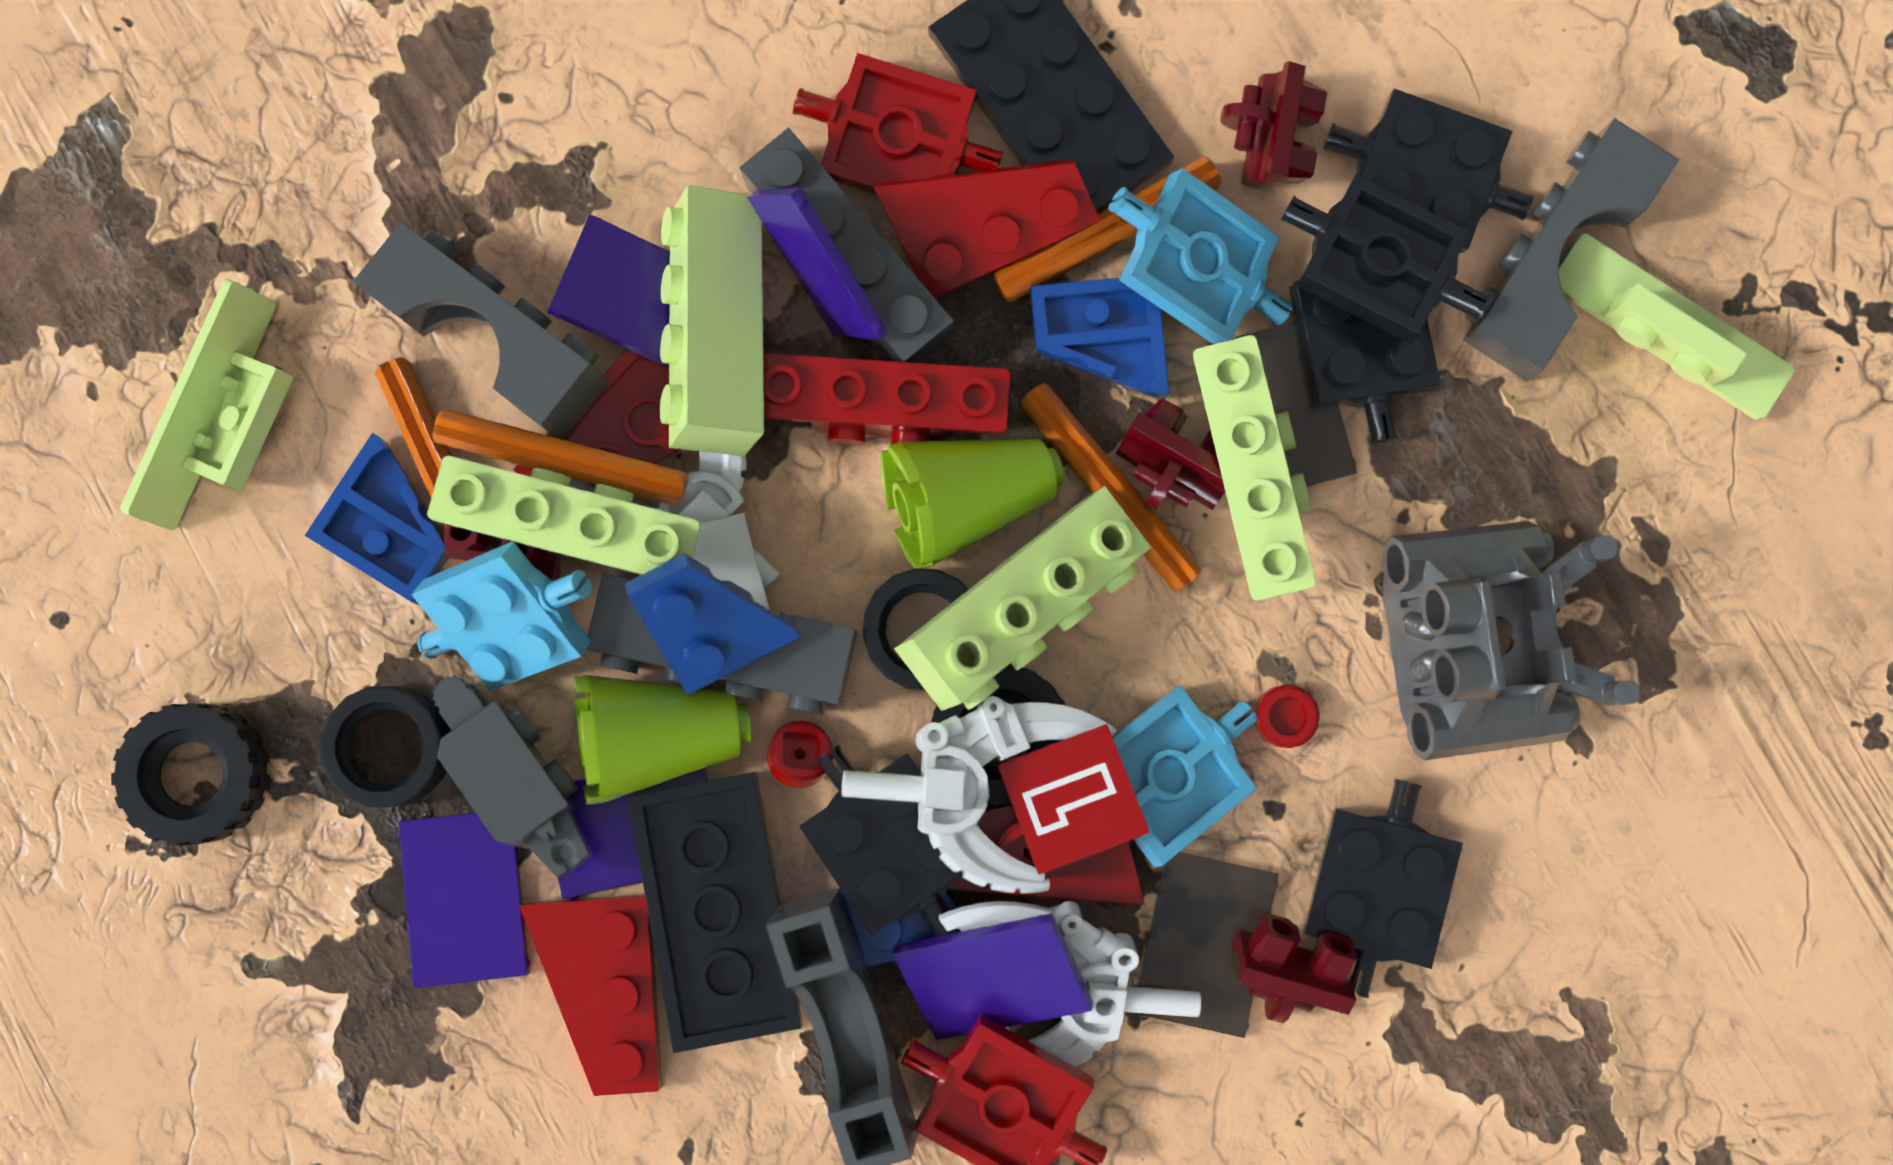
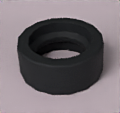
[863,568,969,690]
[320,686,451,808]

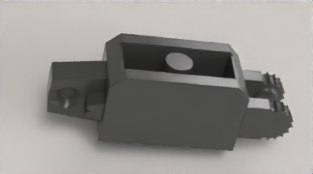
[432,675,593,878]

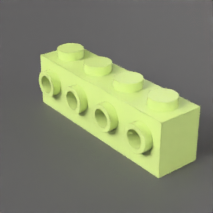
[660,185,764,456]
[894,486,1152,711]

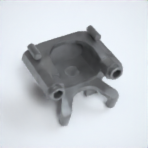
[1382,521,1641,761]

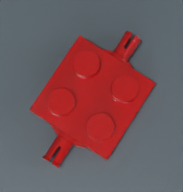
[793,53,1004,195]
[901,1014,1107,1165]

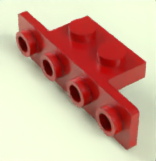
[763,353,1010,445]

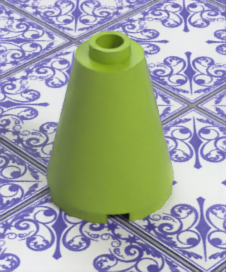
[880,438,1064,569]
[573,675,751,805]

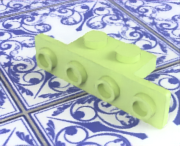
[1559,234,1795,420]
[120,279,294,530]
[1193,335,1316,601]
[427,456,701,575]

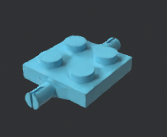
[1108,168,1293,344]
[411,541,592,691]
[1112,685,1258,868]

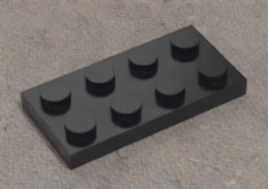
[928,0,1174,214]
[627,772,803,1053]

